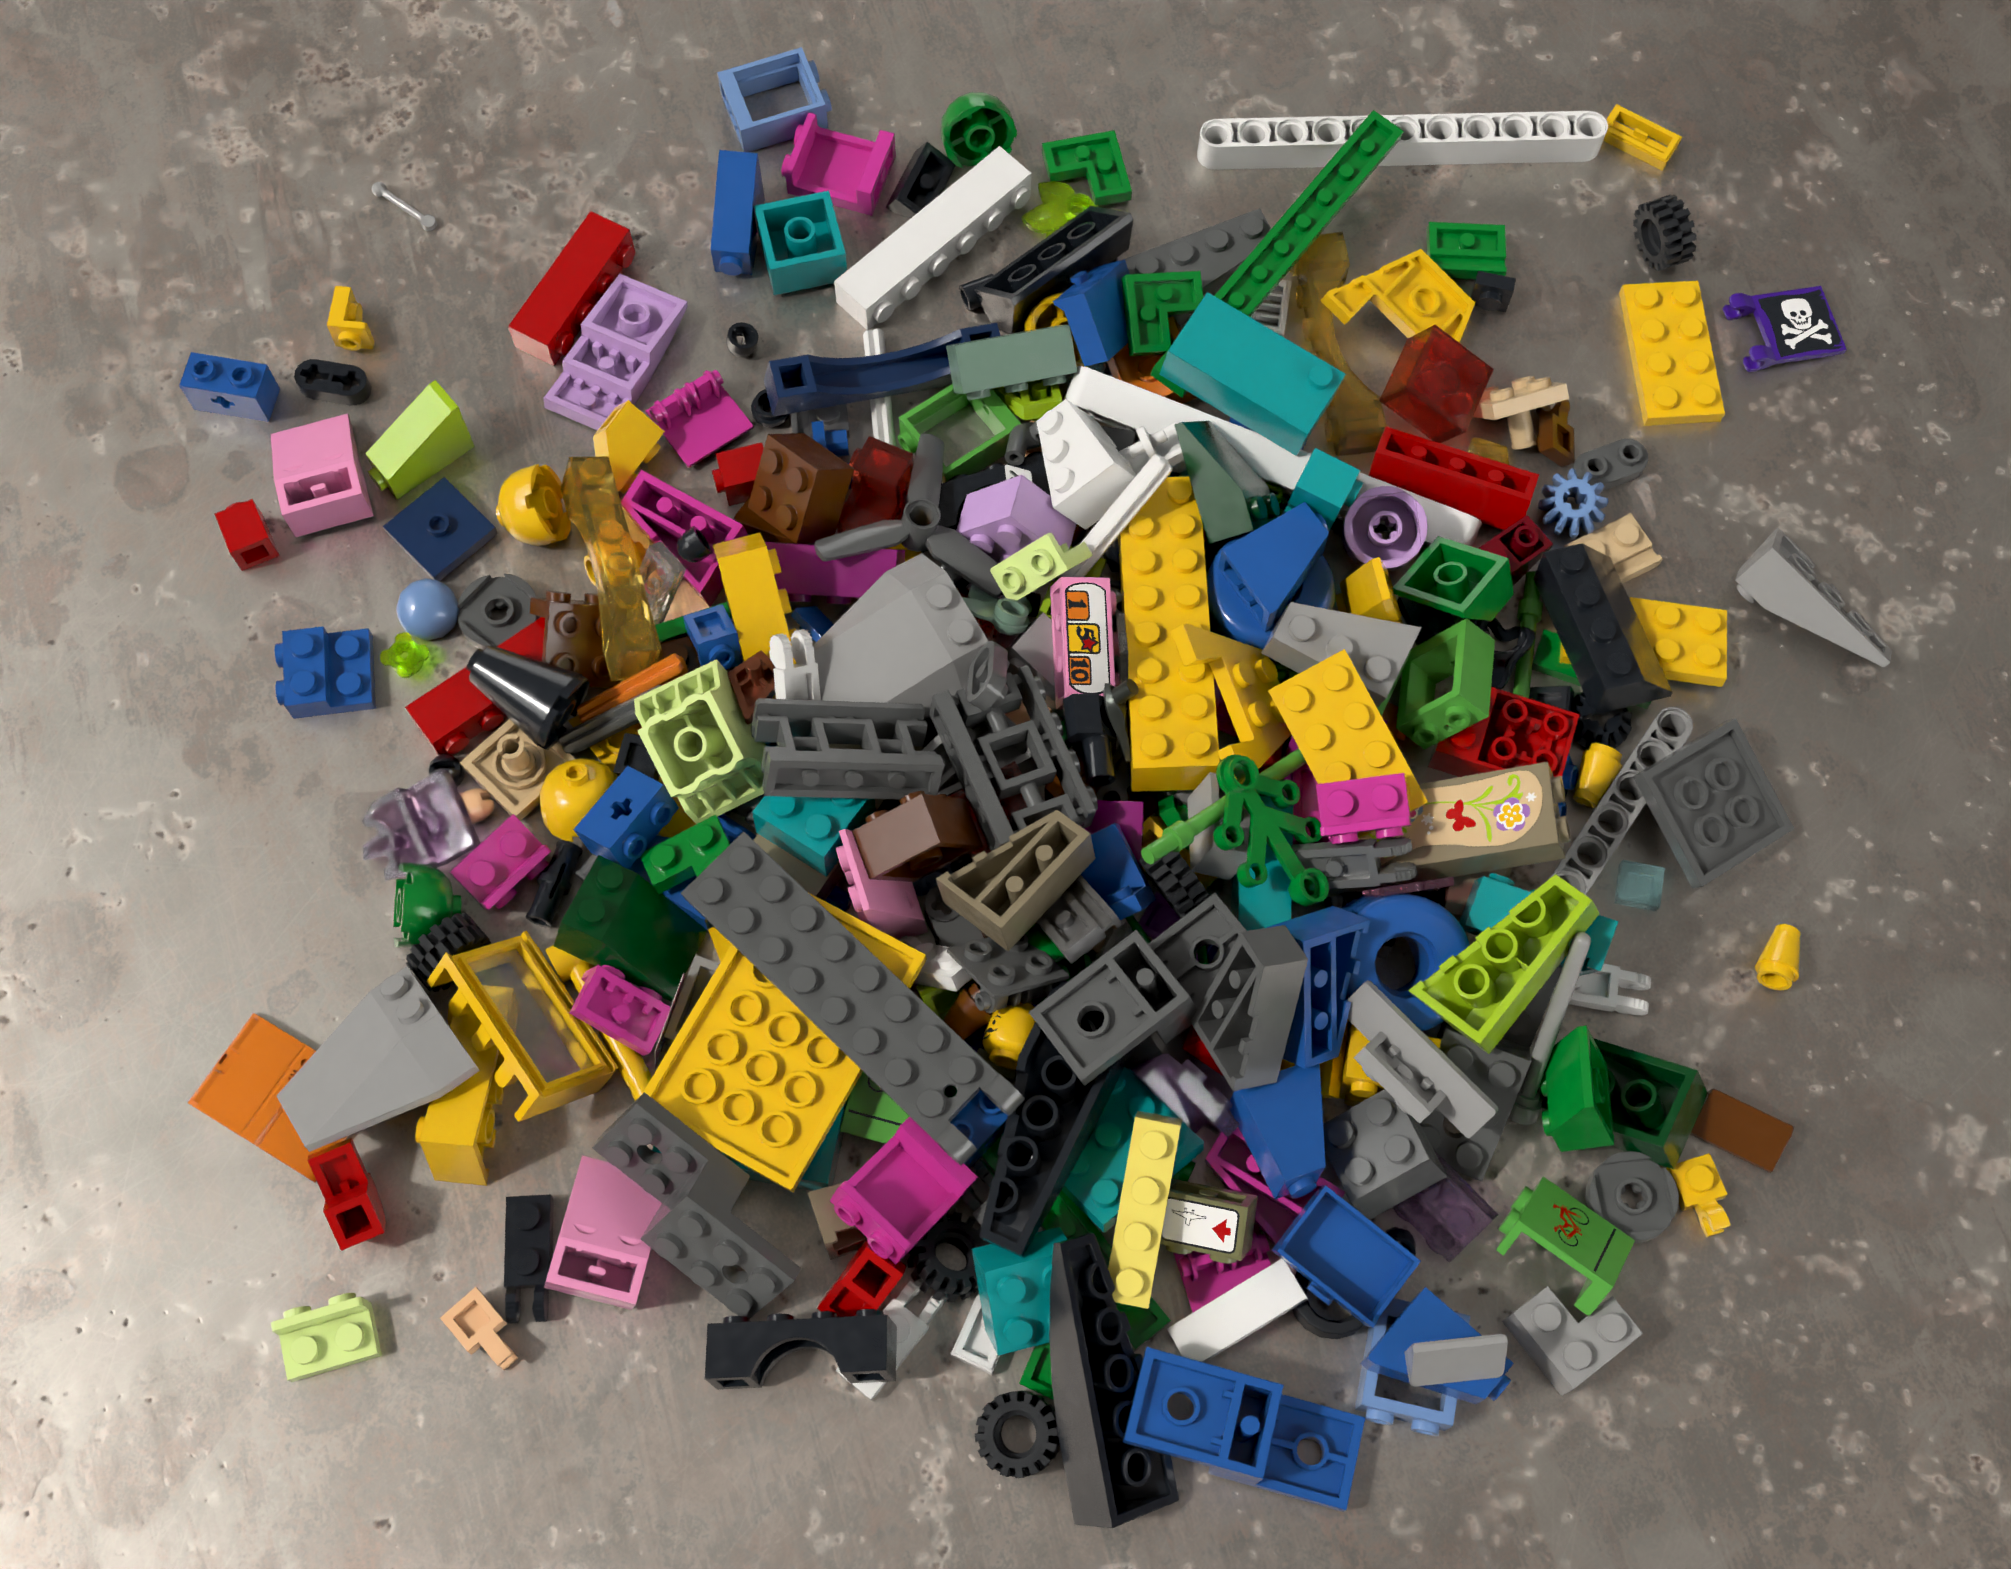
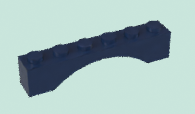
[764,323,1001,417]

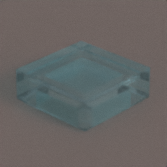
[1614,860,1665,911]

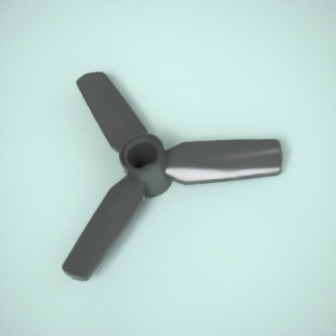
[814,433,1003,598]

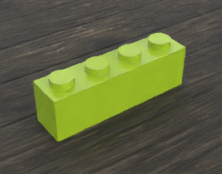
[1408,874,1600,1054]

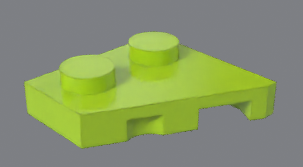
[992,379,1062,421]

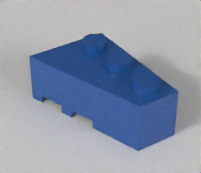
[1267,906,1371,1069]

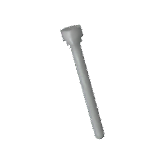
[1508,932,1591,1125]

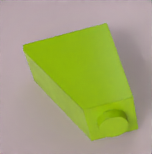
[365,380,475,500]

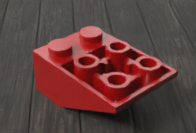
[1428,687,1580,778]

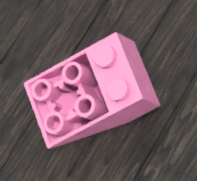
[270,414,374,537]
[836,829,928,940]
[544,1155,662,1310]

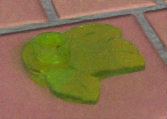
[1022,182,1096,237]

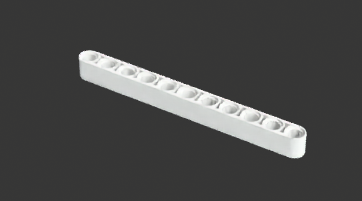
[1197,111,1608,170]
[1063,366,1482,548]

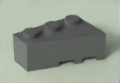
[1190,925,1308,1091]

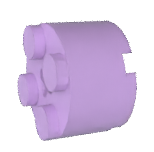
[1342,486,1428,572]

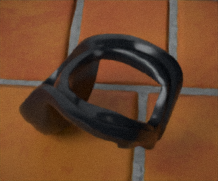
[1471,618,1535,690]

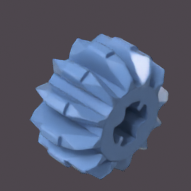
[1538,468,1609,538]

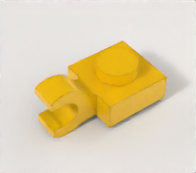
[1666,1153,1731,1237]

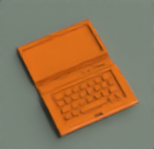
[187,1013,348,1183]

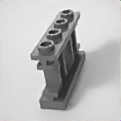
[929,665,1098,851]
[751,698,944,799]

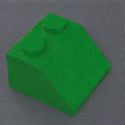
[1392,536,1514,621]
[1540,1025,1614,1152]

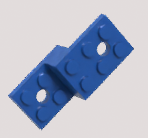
[1123,1347,1365,1512]

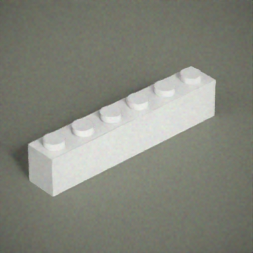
[834,146,1031,330]

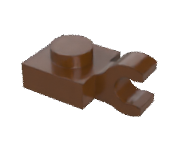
[1536,400,1575,467]

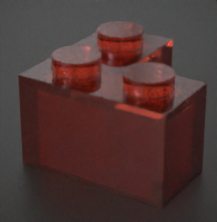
[837,436,914,534]

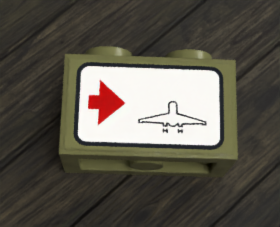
[1160,1179,1258,1263]

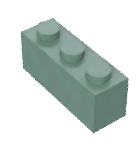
[946,325,1077,400]

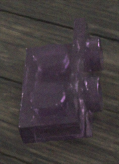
[1393,1149,1499,1262]

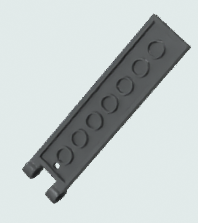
[681,832,1025,1166]

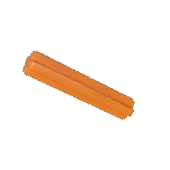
[577,653,688,723]

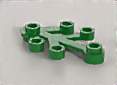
[1213,754,1329,906]

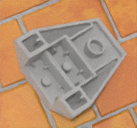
[813,553,989,720]
[277,966,480,1152]

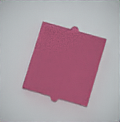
[1362,877,1454,897]

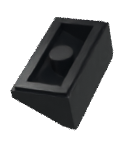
[886,142,956,218]

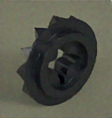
[1572,692,1632,749]

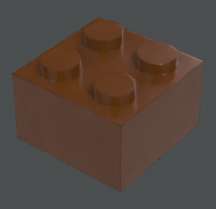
[748,433,854,544]
[852,791,983,882]

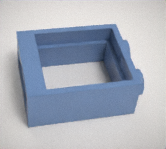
[717,47,832,152]
[1355,1298,1470,1436]

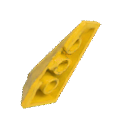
[1335,557,1403,624]

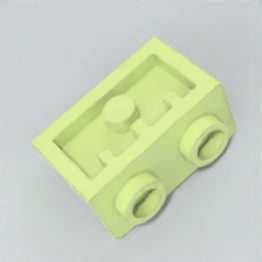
[990,533,1093,601]
[271,1293,382,1382]

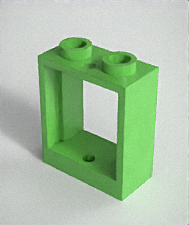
[897,384,1021,483]
[1396,618,1495,750]

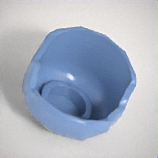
[396,578,459,641]

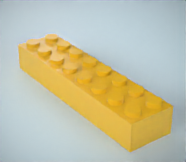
[1118,476,1220,792]

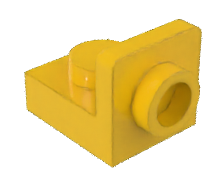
[327,286,375,351]

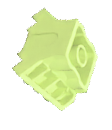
[634,659,766,824]

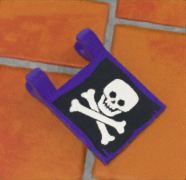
[1723,286,1847,372]

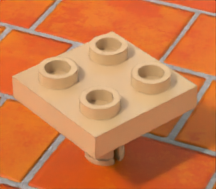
[1463,376,1569,450]
[459,719,575,821]

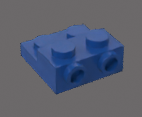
[274,626,376,719]

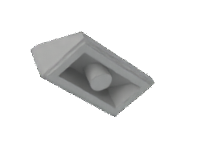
[1404,1334,1508,1387]

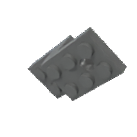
[1029,893,1247,1086]
[1420,933,1562,1181]
[592,1092,801,1319]

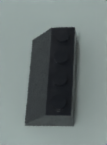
[974,206,1134,334]
[1533,543,1673,715]

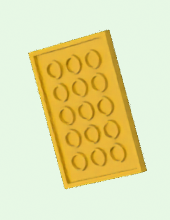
[642,892,927,1193]

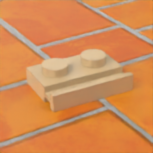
[1563,513,1663,584]

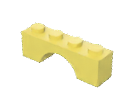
[1108,1111,1182,1309]

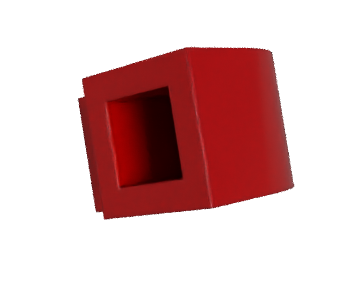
[307,1138,386,1251]
[817,1241,906,1317]

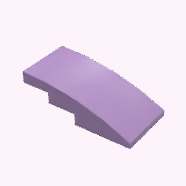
[543,273,688,430]

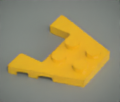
[1320,249,1475,407]
[1171,624,1291,780]

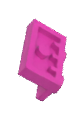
[1316,773,1412,844]
[449,814,551,910]
[569,965,671,1056]

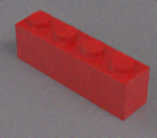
[508,211,635,366]
[1369,426,1540,530]
[405,617,545,756]

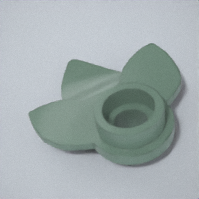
[963,584,1032,635]

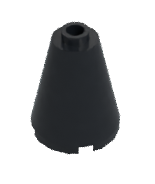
[466,645,590,750]

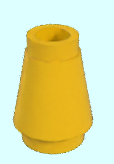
[1573,743,1623,808]
[1755,924,1801,990]

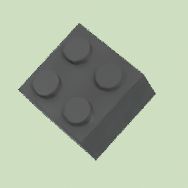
[1323,1089,1447,1220]

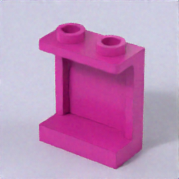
[781,113,896,216]
[830,1117,978,1265]

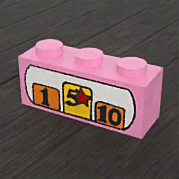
[1050,577,1121,709]

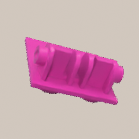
[645,369,754,468]
[1173,1224,1271,1313]

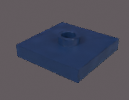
[383,477,498,581]

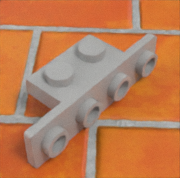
[1348,980,1498,1138]

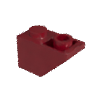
[1478,515,1553,586]

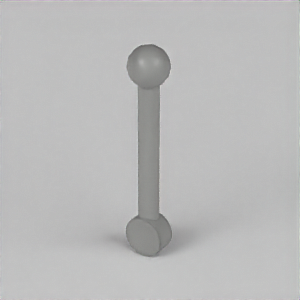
[372,182,437,231]

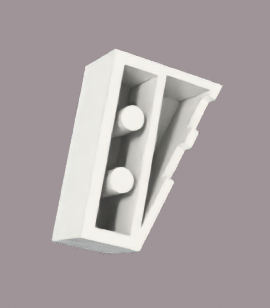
[1036,399,1136,530]

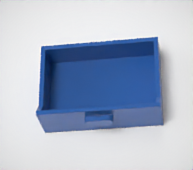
[1053,259,1130,367]
[1271,1185,1421,1328]

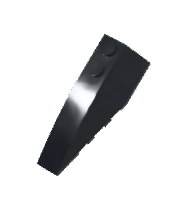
[980,980,1133,1257]
[1049,1233,1179,1528]

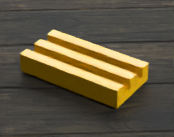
[1603,104,1682,171]

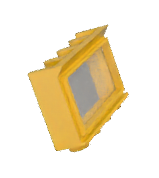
[427,930,618,1122]

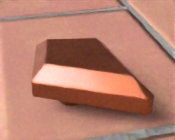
[727,650,776,724]

